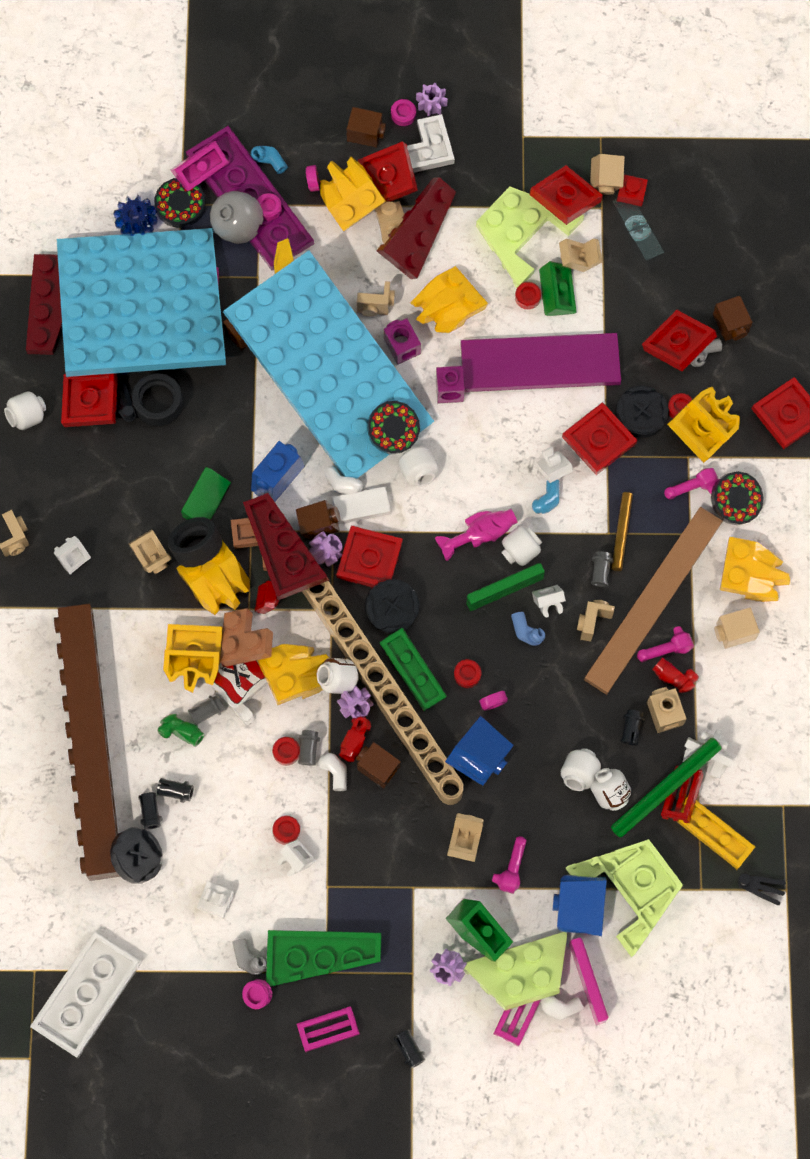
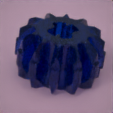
[113,195,158,236]

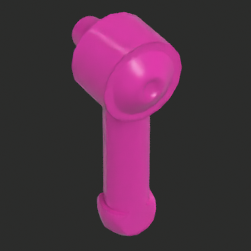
[664,468,719,500]
[637,626,694,662]
[492,836,527,894]

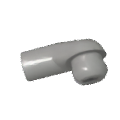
[690,338,722,367]
[232,938,266,975]

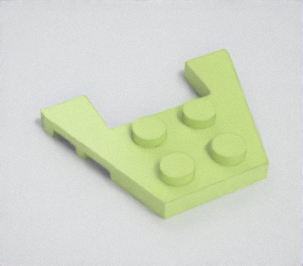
[476,186,584,288]
[566,840,683,958]

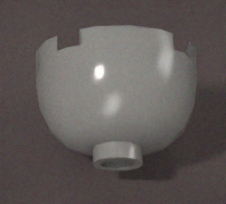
[210,191,263,244]

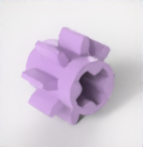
[416,83,448,116]
[309,531,342,567]
[337,686,373,718]
[430,949,467,986]

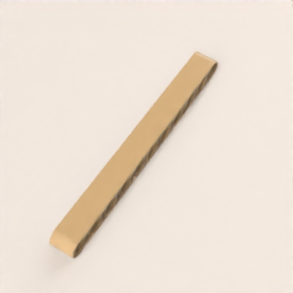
[302,581,463,805]

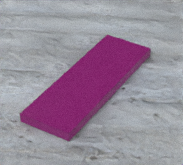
[186,126,314,271]
[460,333,621,392]

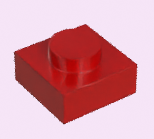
[617,175,648,206]
[254,581,279,614]

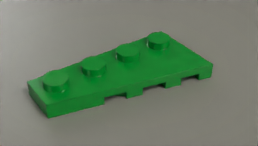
[266,930,381,987]

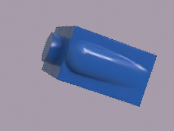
[251,441,305,502]
[445,716,514,786]
[552,875,607,937]

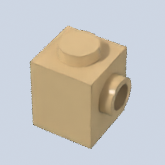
[590,154,624,195]
[714,607,760,649]
[647,687,686,733]

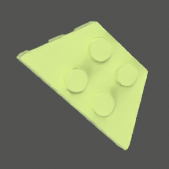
[464,932,567,1011]

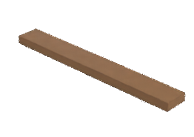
[584,507,723,695]

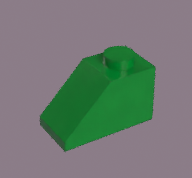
[445,899,513,962]

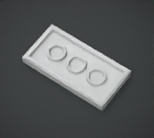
[30,931,142,1058]

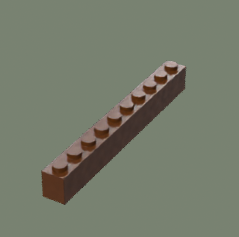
[54,604,120,881]

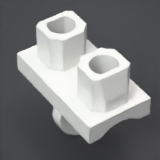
[683,729,734,779]

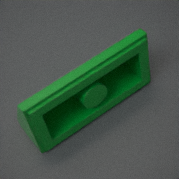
[539,261,577,316]
[181,467,231,520]

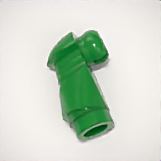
[157,714,205,747]

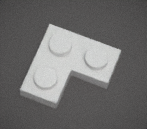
[407,114,455,173]

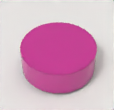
[391,99,416,126]
[306,165,320,192]
[257,193,282,221]
[479,691,508,711]
[242,979,272,1009]

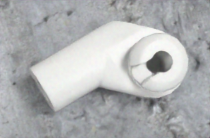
[324,466,363,494]
[318,753,347,791]

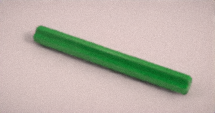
[611,738,722,837]

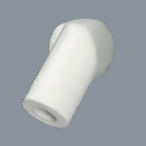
[540,996,584,1020]

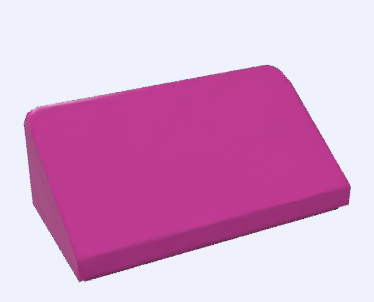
[170,141,229,191]

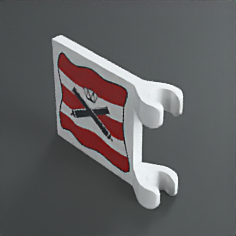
[211,660,268,725]

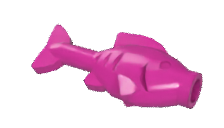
[435,509,518,561]

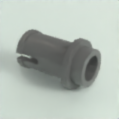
[591,551,613,587]
[188,695,225,725]
[298,730,320,766]

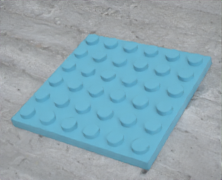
[57,228,226,377]

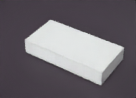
[333,487,391,524]

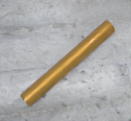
[611,492,633,571]

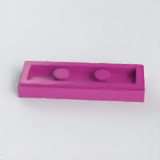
[569,937,609,1026]

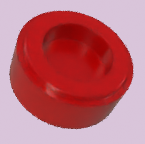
[515,282,541,310]
[668,393,693,418]
[454,659,481,688]
[272,737,300,766]
[272,816,300,845]

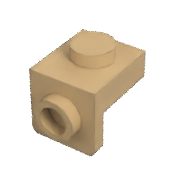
[375,201,404,244]
[559,238,602,272]
[357,281,395,317]
[0,510,29,557]
[128,529,172,574]
[577,600,615,641]
[447,813,484,862]

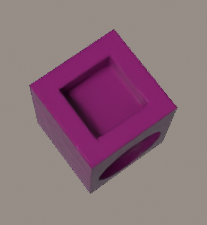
[384,318,421,365]
[436,366,465,404]

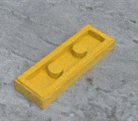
[676,797,755,870]

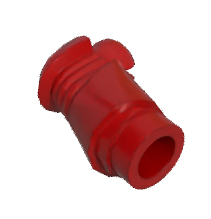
[652,658,699,693]
[339,716,371,762]

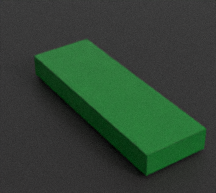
[466,563,545,612]
[379,628,447,712]

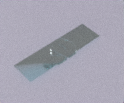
[613,199,664,260]

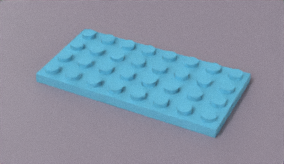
[223,250,434,479]

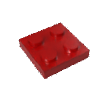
[358,141,418,203]
[529,165,603,225]
[642,310,717,371]
[61,373,118,427]
[752,377,810,449]
[562,402,637,476]
[336,525,403,587]

